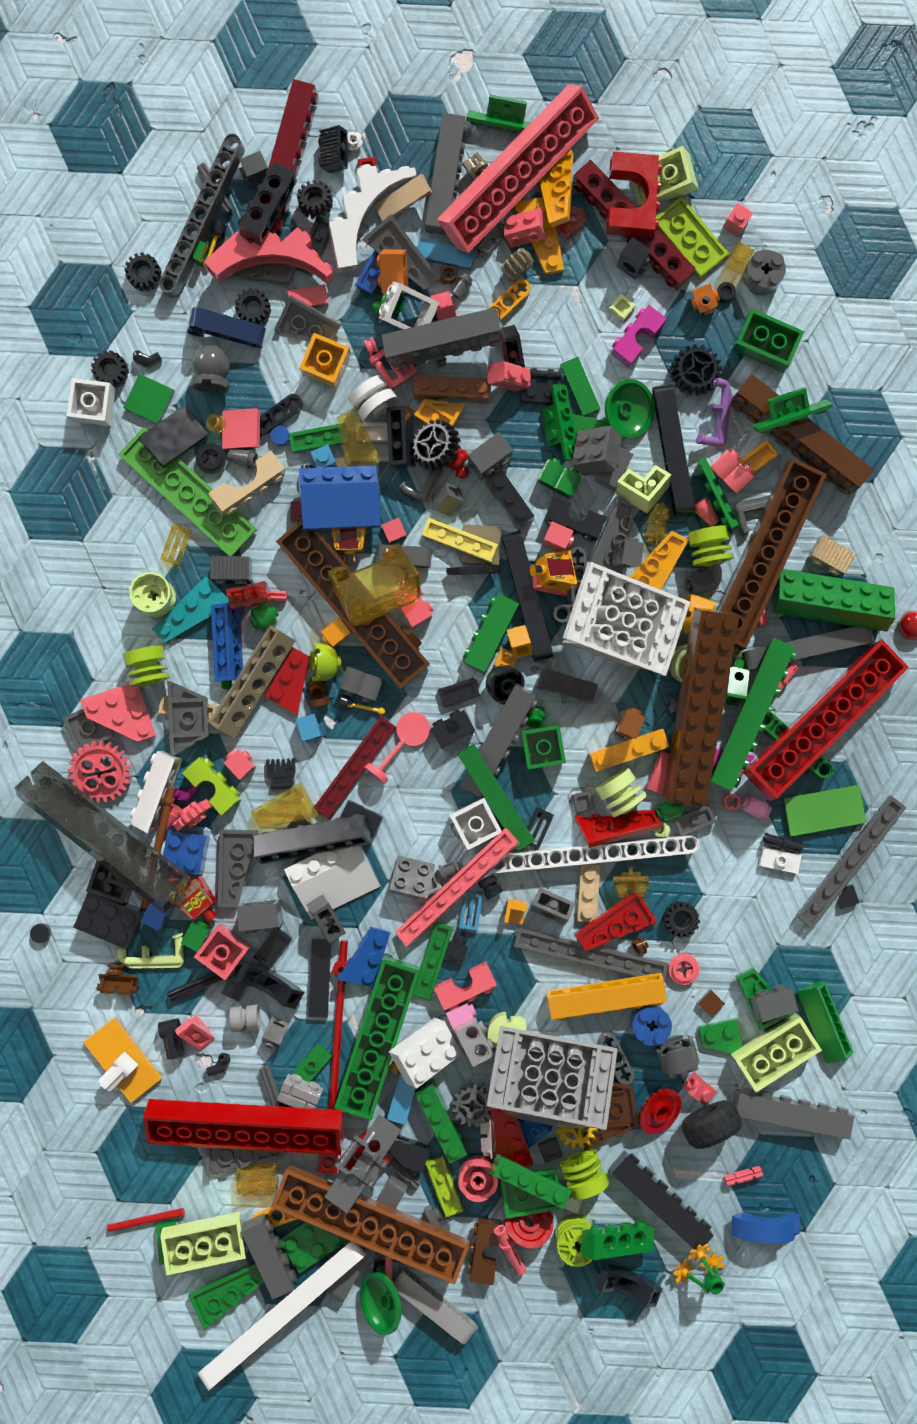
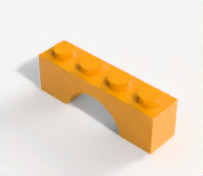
[588,729,669,772]

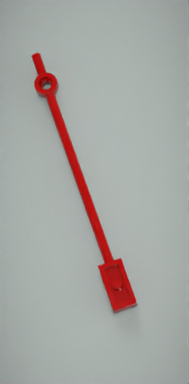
[318,940,348,1174]

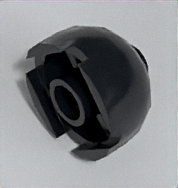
[485,665,525,705]

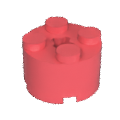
[459,1155,498,1202]

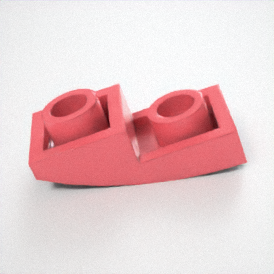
[645,750,670,795]

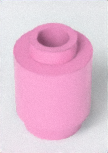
[741,794,772,820]

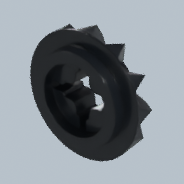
[196,443,227,474]

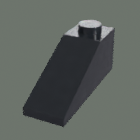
[388,1135,430,1174]

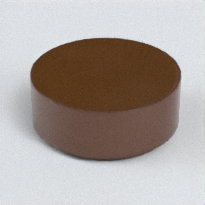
[310,697,330,708]

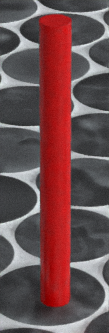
[107,1208,185,1232]

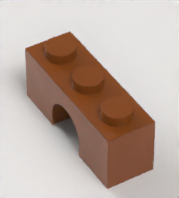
[611,707,646,739]

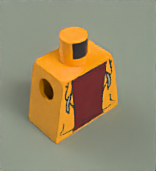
[331,528,367,563]
[530,550,577,591]

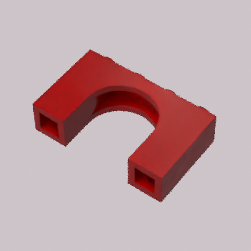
[606,151,662,238]

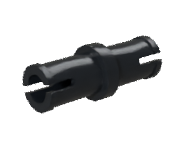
[762,833,804,854]

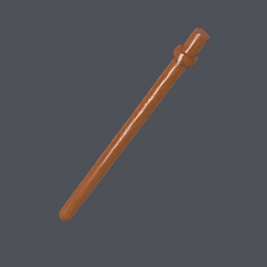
[141,786,175,908]

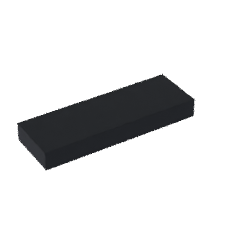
[297,217,330,277]

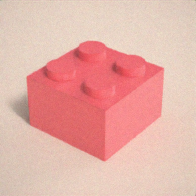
[194,923,252,980]

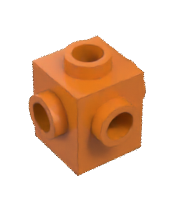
[691,283,720,315]

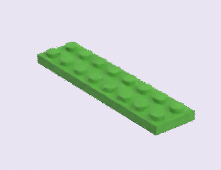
[118,427,257,556]

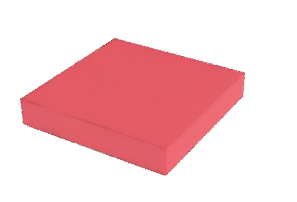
[222,408,260,450]

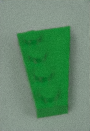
[188,1262,264,1331]

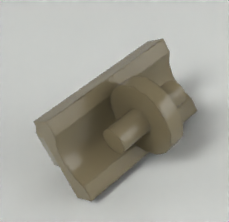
[462,152,488,181]

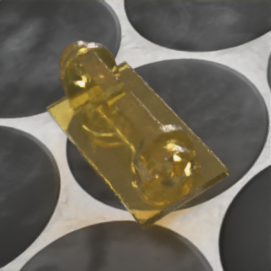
[645,503,670,544]

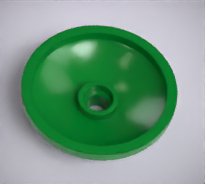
[605,379,654,438]
[360,1272,402,1336]

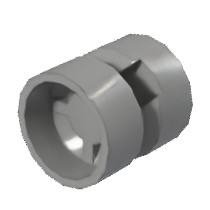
[229,1004,261,1032]

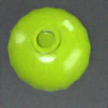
[310,643,341,682]

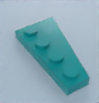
[152,576,234,643]

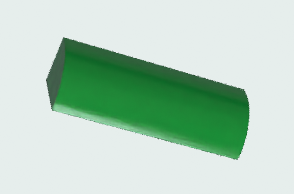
[797,980,854,1063]

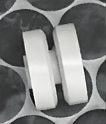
[348,375,397,423]

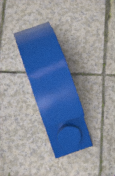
[732,1212,800,1244]

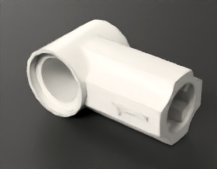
[98,1052,139,1092]

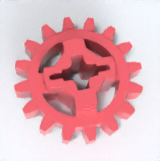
[172,799,212,831]

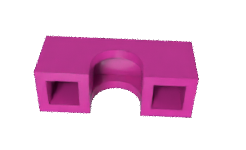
[611,305,667,368]

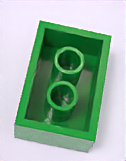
[732,308,805,373]

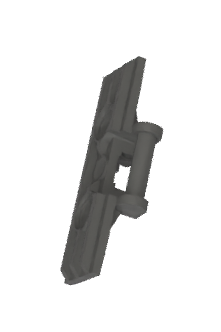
[325,1115,401,1213]

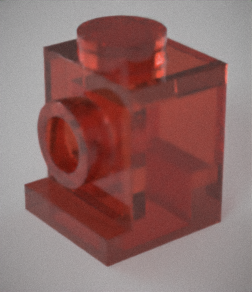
[557,205,587,240]

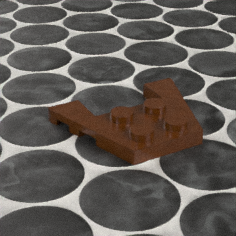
[583,1081,639,1151]

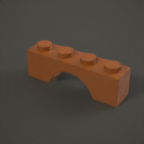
[414,374,491,404]

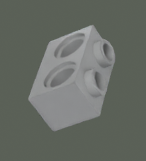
[455,1017,495,1067]

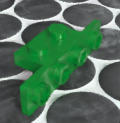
[466,95,530,133]
[541,384,576,461]
[752,387,833,434]

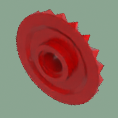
[638,1088,682,1135]
[504,1211,554,1249]

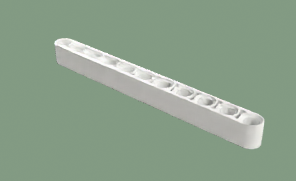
[492,835,699,873]
[198,1241,367,1391]

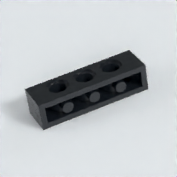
[238,162,297,245]

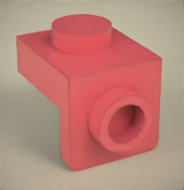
[682,1072,718,1106]

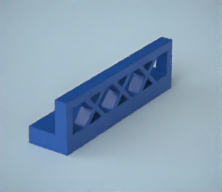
[211,603,243,682]

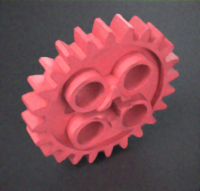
[67,740,132,803]

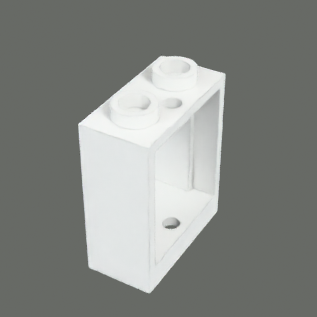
[379,281,439,330]

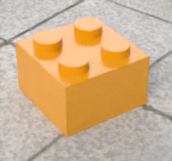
[299,333,351,389]

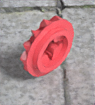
[668,953,699,985]

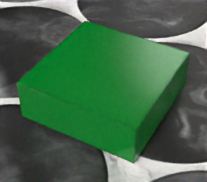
[193,241,210,268]

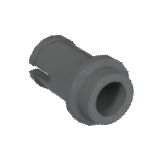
[451,273,473,300]

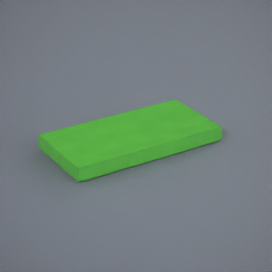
[782,785,866,836]

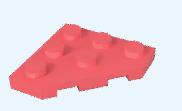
[80,684,156,742]

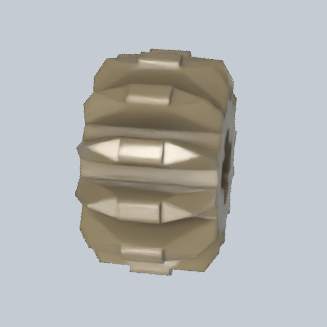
[501,248,534,281]

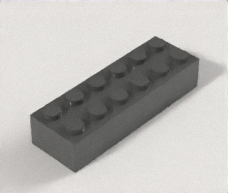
[382,307,506,369]

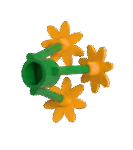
[673,1244,725,1295]

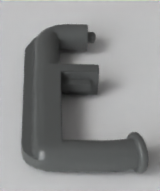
[397,441,445,502]
[735,495,771,536]

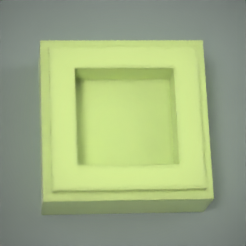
[609,293,636,322]

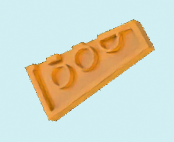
[539,149,573,228]
[513,197,564,275]
[629,531,688,590]

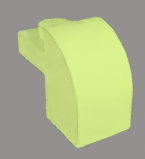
[487,1012,526,1047]

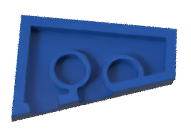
[336,927,391,988]

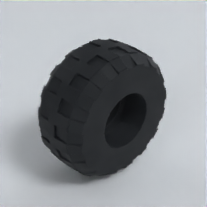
[682,1100,742,1149]

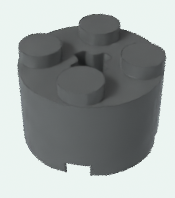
[743,250,786,296]
[655,1035,700,1078]

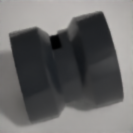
[477,873,503,900]

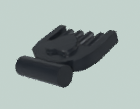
[266,758,296,790]

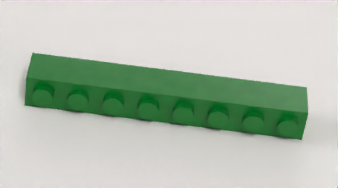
[711,638,797,790]

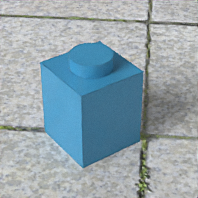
[311,444,338,468]
[296,714,323,744]

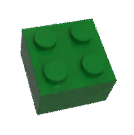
[520,725,566,769]

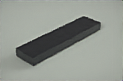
[309,938,331,1017]

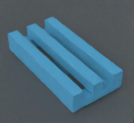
[458,891,483,931]

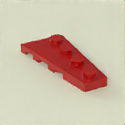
[575,810,661,848]
[574,890,658,951]

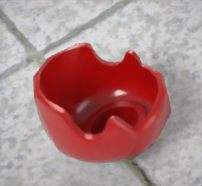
[899,610,917,640]

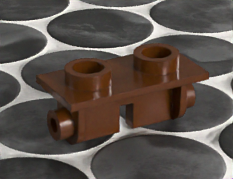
[97,974,140,996]

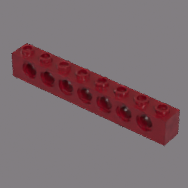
[572,159,696,291]

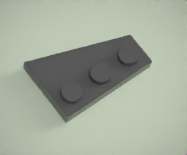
[274,295,342,341]

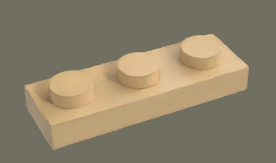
[577,864,600,922]

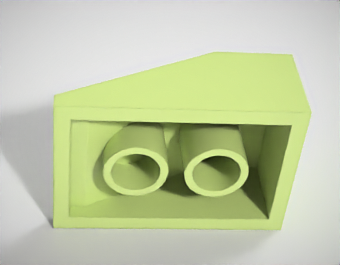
[633,146,699,206]

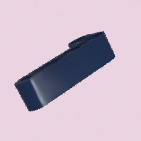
[187,307,266,348]

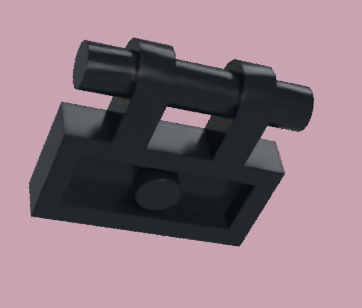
[521,368,561,405]

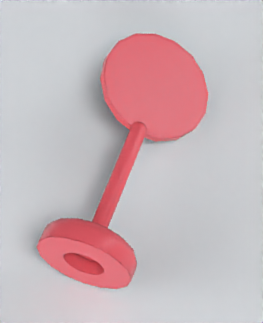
[364,712,431,784]

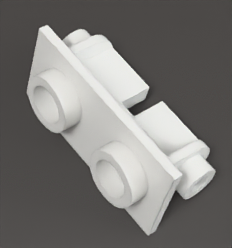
[480,1117,495,1159]

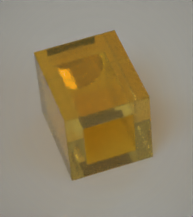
[724,241,755,275]

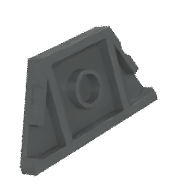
[167,681,210,756]

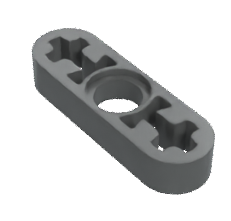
[598,1031,634,1085]

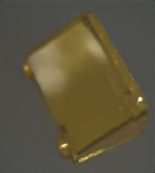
[328,543,421,626]

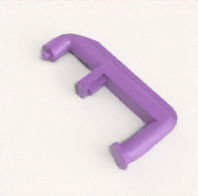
[696,378,732,446]

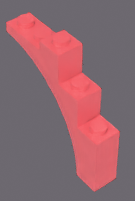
[204,227,334,285]

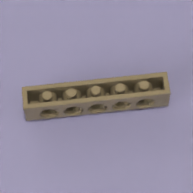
[209,625,296,738]

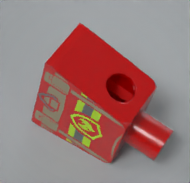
[169,874,217,923]

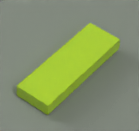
[425,1155,464,1218]

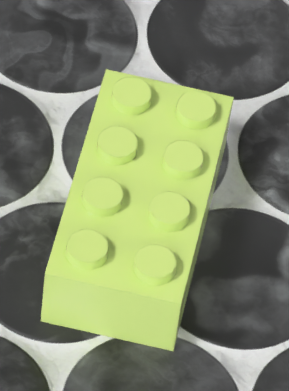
[731,1013,822,1092]
[160,1212,246,1275]

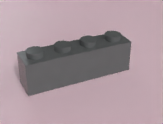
[241,1213,297,1299]

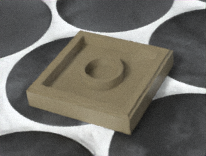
[461,524,502,565]

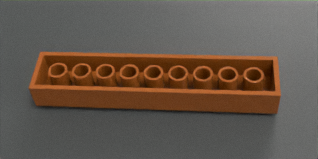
[271,1165,470,1285]

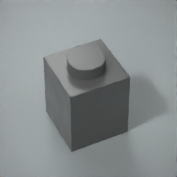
[239,151,268,185]

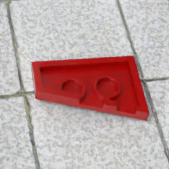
[264,647,310,715]

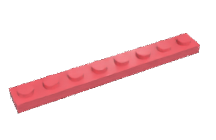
[395,828,520,947]

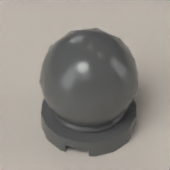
[191,345,230,394]

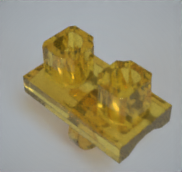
[613,866,649,898]

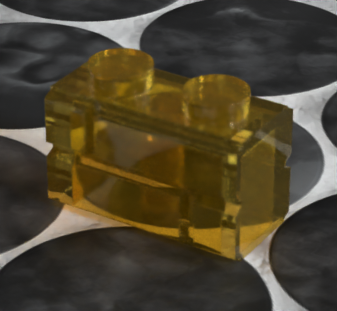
[236,1163,279,1197]

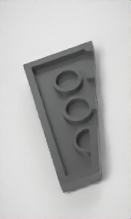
[218,829,259,907]

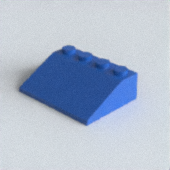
[298,466,381,531]

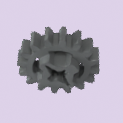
[452,1084,492,1128]

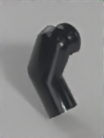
[133,350,162,368]
[206,1053,230,1077]

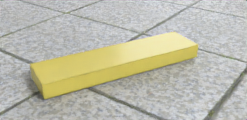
[421,518,499,563]

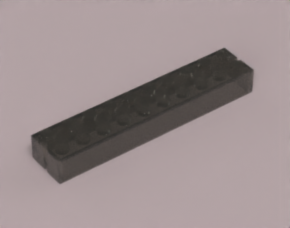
[14,761,191,914]

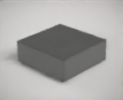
[571,790,595,813]

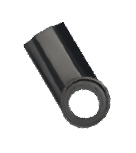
[158,1018,185,1060]

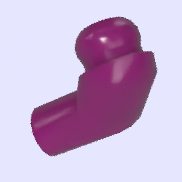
[173,784,200,801]

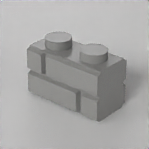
[277,1074,323,1108]

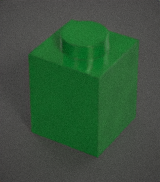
[181,920,212,952]

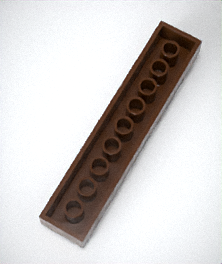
[718,458,827,651]
[276,520,430,690]
[662,607,740,806]

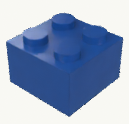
[161,829,210,875]

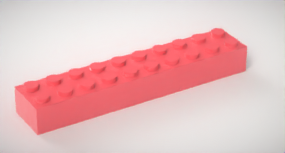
[437,84,599,253]

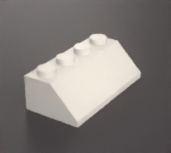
[130,751,183,833]

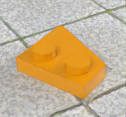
[414,399,466,436]

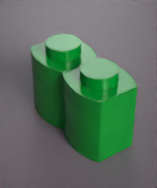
[537,458,582,499]

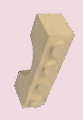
[208,451,285,517]

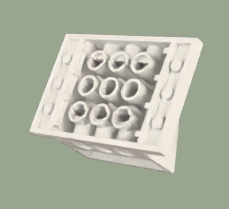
[563,562,690,676]

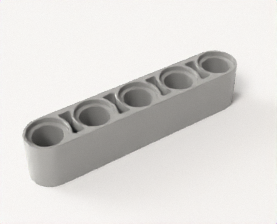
[393,1268,478,1344]

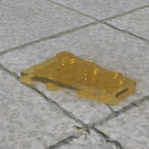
[337,408,382,467]
[251,782,320,829]

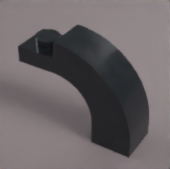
[234,962,305,1009]
[595,1265,663,1308]

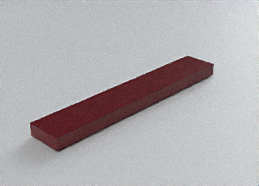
[313,716,396,819]

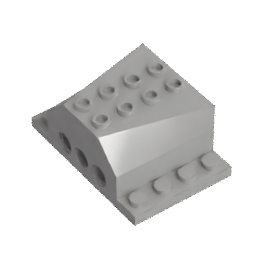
[486,1026,618,1131]

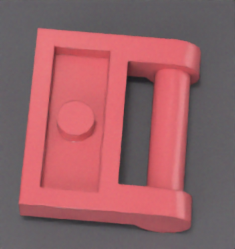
[369,349,418,391]

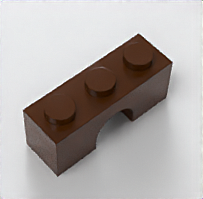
[467,1216,502,1285]

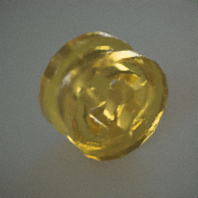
[207,414,226,433]

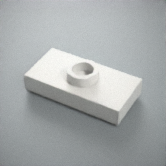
[759,847,802,874]

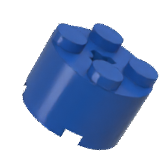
[630,1005,672,1046]

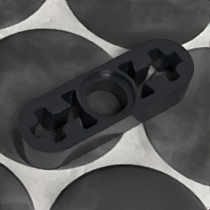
[260,394,303,435]

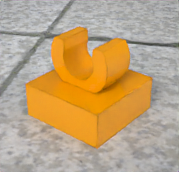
[494,647,517,667]

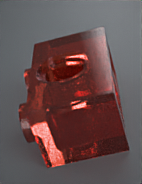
[226,581,272,610]

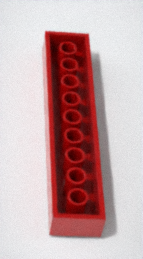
[742,639,909,801]
[143,1099,344,1156]

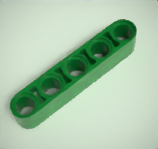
[762,712,833,779]

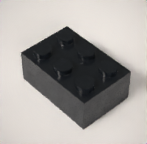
[73,892,146,950]

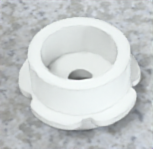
[348,132,363,151]

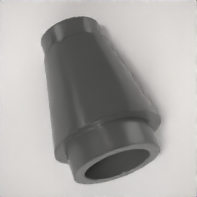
[228,449,258,469]

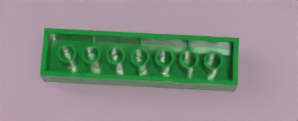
[335,955,421,1121]

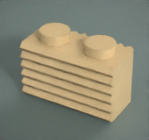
[808,535,856,577]

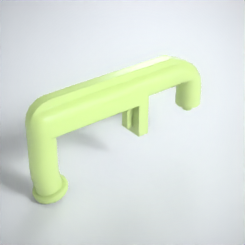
[117,933,184,968]

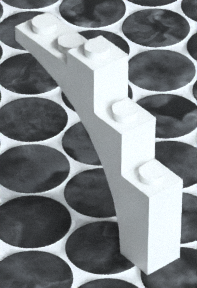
[328,164,416,273]

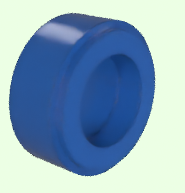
[270,426,290,446]

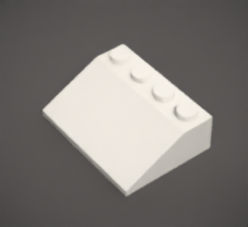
[284,845,380,920]

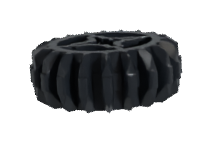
[670,344,723,397]
[410,419,461,472]

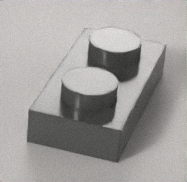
[673,804,716,836]

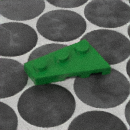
[735,968,794,1030]

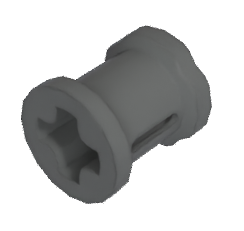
[438,859,460,882]

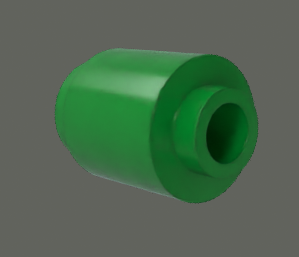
[655,801,686,823]

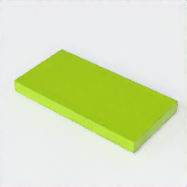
[656,196,729,280]

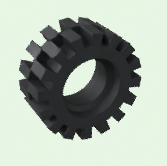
[297,180,333,219]
[124,252,162,292]
[235,288,271,325]
[91,350,129,387]
[663,901,700,938]

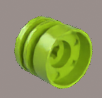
[688,525,734,567]
[122,645,170,687]
[559,1149,609,1200]
[555,1214,593,1267]

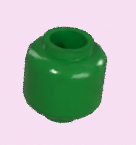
[249,603,279,631]

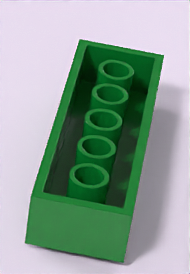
[773,569,896,632]

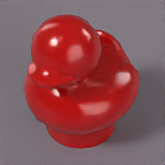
[448,449,469,479]

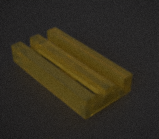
[160,523,192,566]

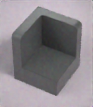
[432,482,463,516]

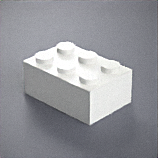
[389,1018,462,1089]

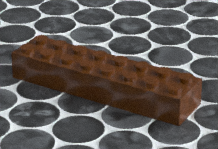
[731,374,874,495]

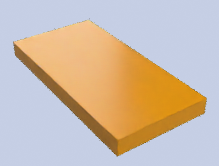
[83,1017,162,1103]

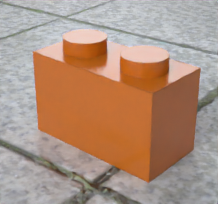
[377,249,408,294]

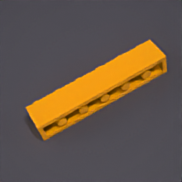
[547,973,667,1020]

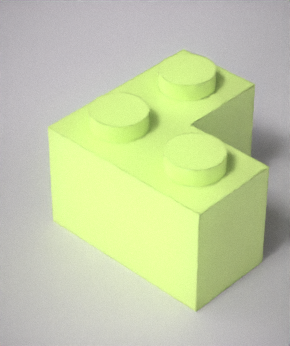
[616,465,671,513]

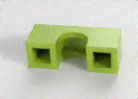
[182,757,241,816]

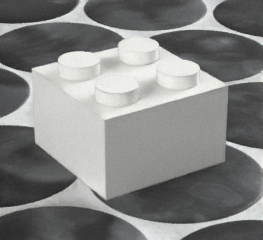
[67,378,116,426]
[450,797,502,850]

